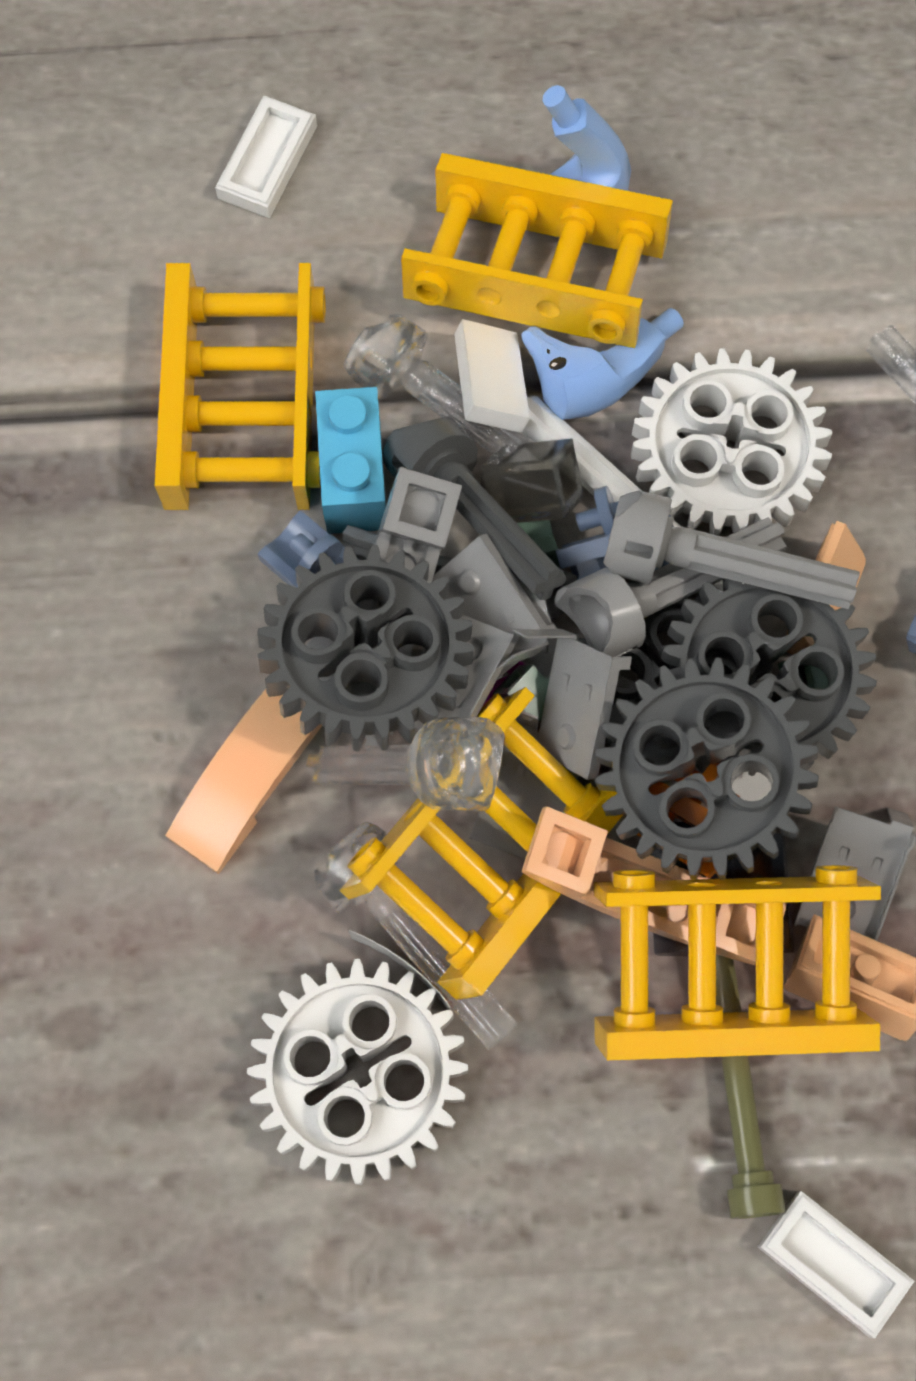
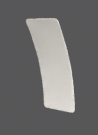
[349,930,451,1010]

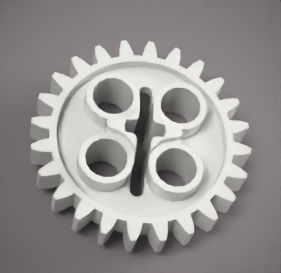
[631,348,832,536]
[247,959,468,1185]

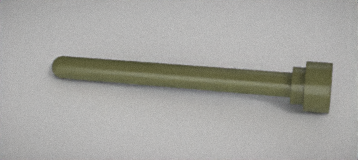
[716,954,786,1219]

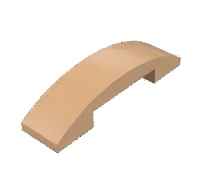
[166,689,322,874]
[521,806,787,966]

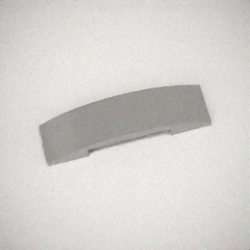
[346,467,462,735]

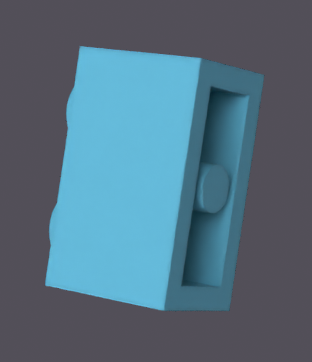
[315,387,386,534]

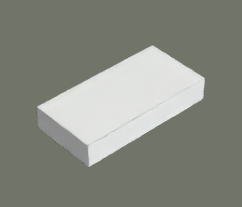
[215,96,317,218]
[454,319,530,433]
[758,1191,914,1339]

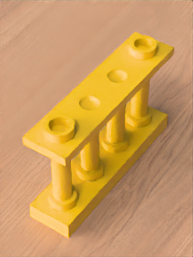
[401,153,673,348]
[155,263,326,510]
[339,687,623,1000]
[594,865,881,1061]

